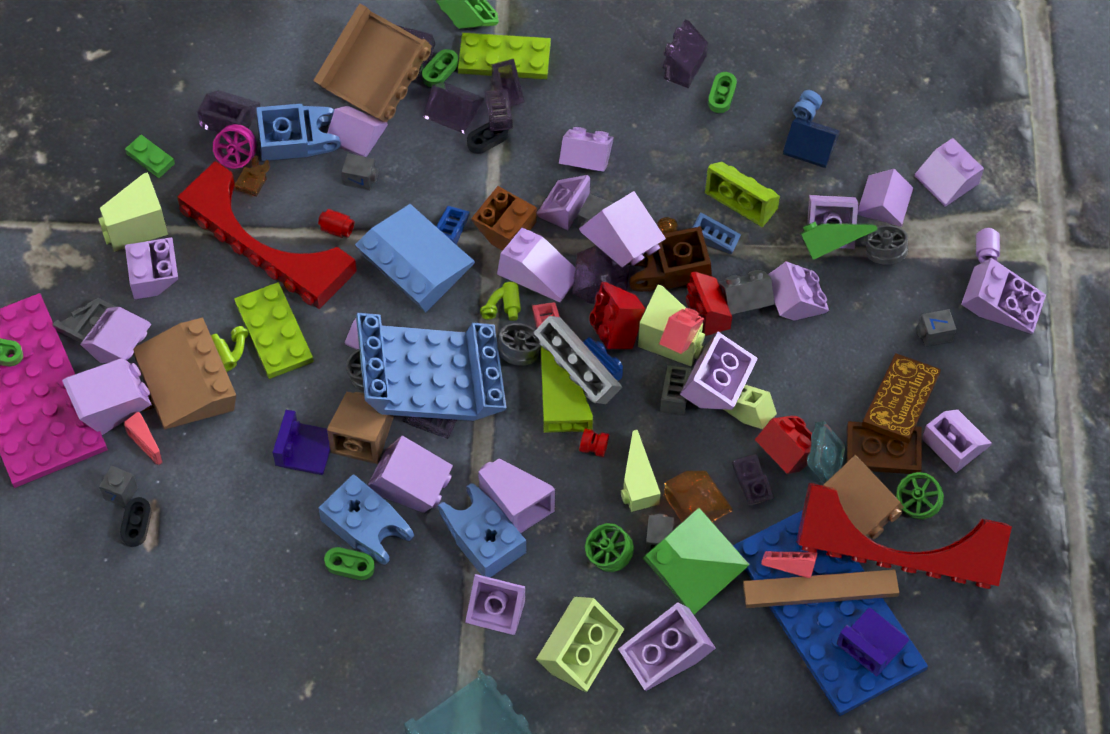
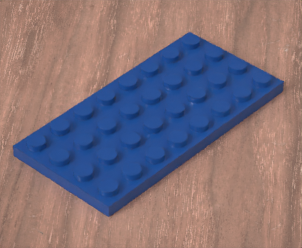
[733,510,928,717]

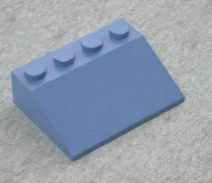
[355,204,475,313]

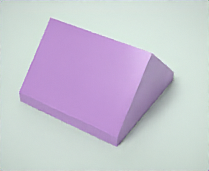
[327,106,388,157]
[857,169,913,227]
[537,175,590,230]
[465,574,525,635]

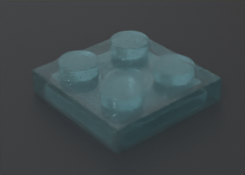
[807,421,846,484]

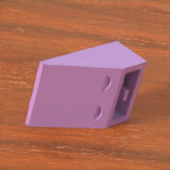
[961,258,1046,334]

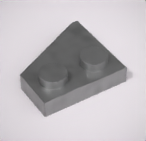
[52,298,116,343]

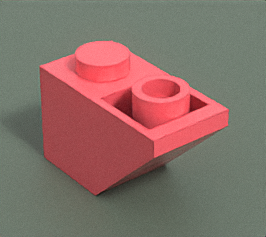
[659,308,704,354]

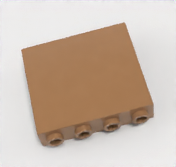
[313,3,432,122]

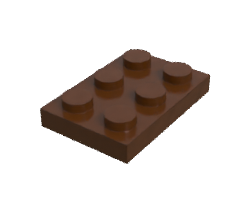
[846,421,922,474]

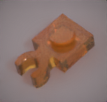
[235,156,270,197]

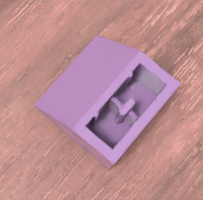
[559,127,614,172]
[125,237,178,299]
[768,262,829,320]
[80,307,151,363]
[922,410,992,473]

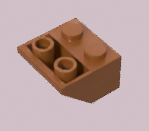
[471,186,537,251]

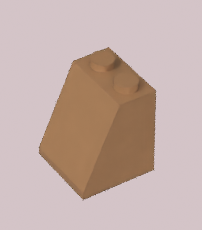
[327,391,394,464]
[823,455,904,540]

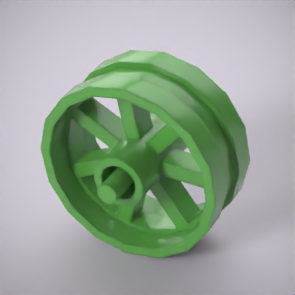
[896,472,944,520]
[585,523,634,572]

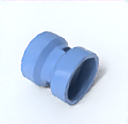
[792,90,823,121]

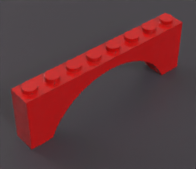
[177,161,357,309]
[796,483,1012,589]

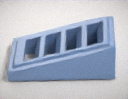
[692,212,741,254]

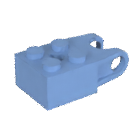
[256,104,341,161]
[318,474,414,565]
[438,483,526,578]

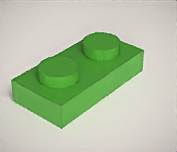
[125,135,175,178]

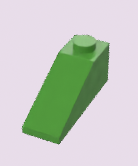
[800,221,878,260]

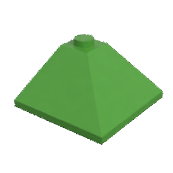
[643,508,749,615]

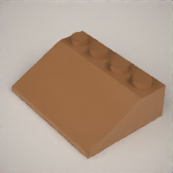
[133,318,236,430]

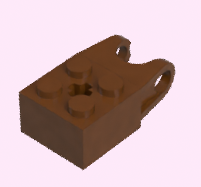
[627,226,712,292]

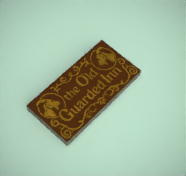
[862,353,941,443]

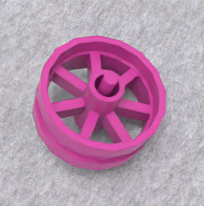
[213,124,257,169]

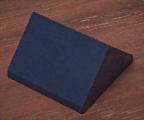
[783,117,840,168]

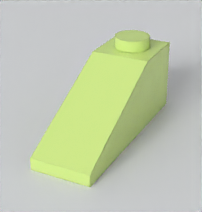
[723,385,777,429]
[621,430,661,512]

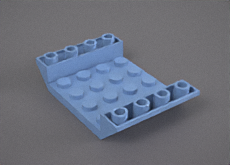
[356,313,507,421]

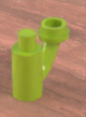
[480,282,521,321]
[211,326,249,372]

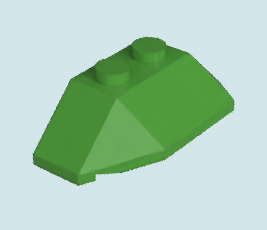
[435,0,499,29]

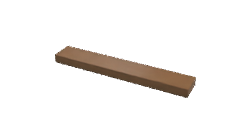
[743,570,899,608]

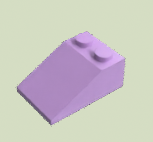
[497,228,581,302]
[618,602,716,691]

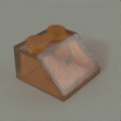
[664,471,733,522]

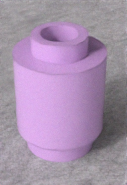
[976,228,1000,263]

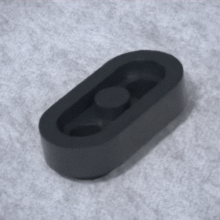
[467,119,509,154]
[120,497,152,547]

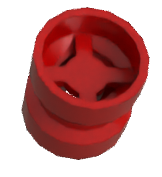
[579,428,609,457]

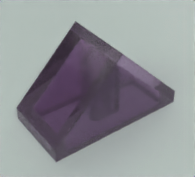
[492,58,524,108]

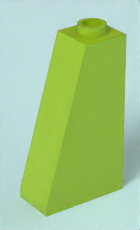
[541,346,593,433]

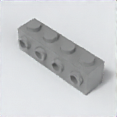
[533,315,622,404]

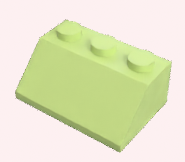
[536,597,624,692]

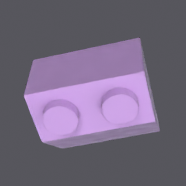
[915,138,984,207]
[808,195,858,249]

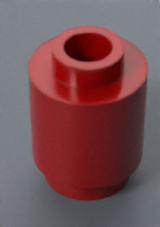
[318,209,355,238]

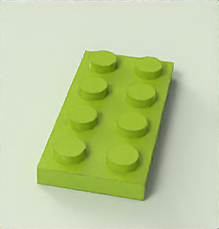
[458,33,551,79]
[234,282,314,379]

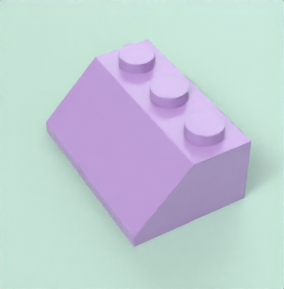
[680,332,758,410]

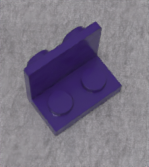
[272,409,330,475]
[837,608,909,677]

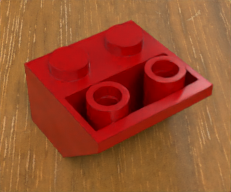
[686,272,732,336]
[589,282,645,349]
[755,415,827,474]

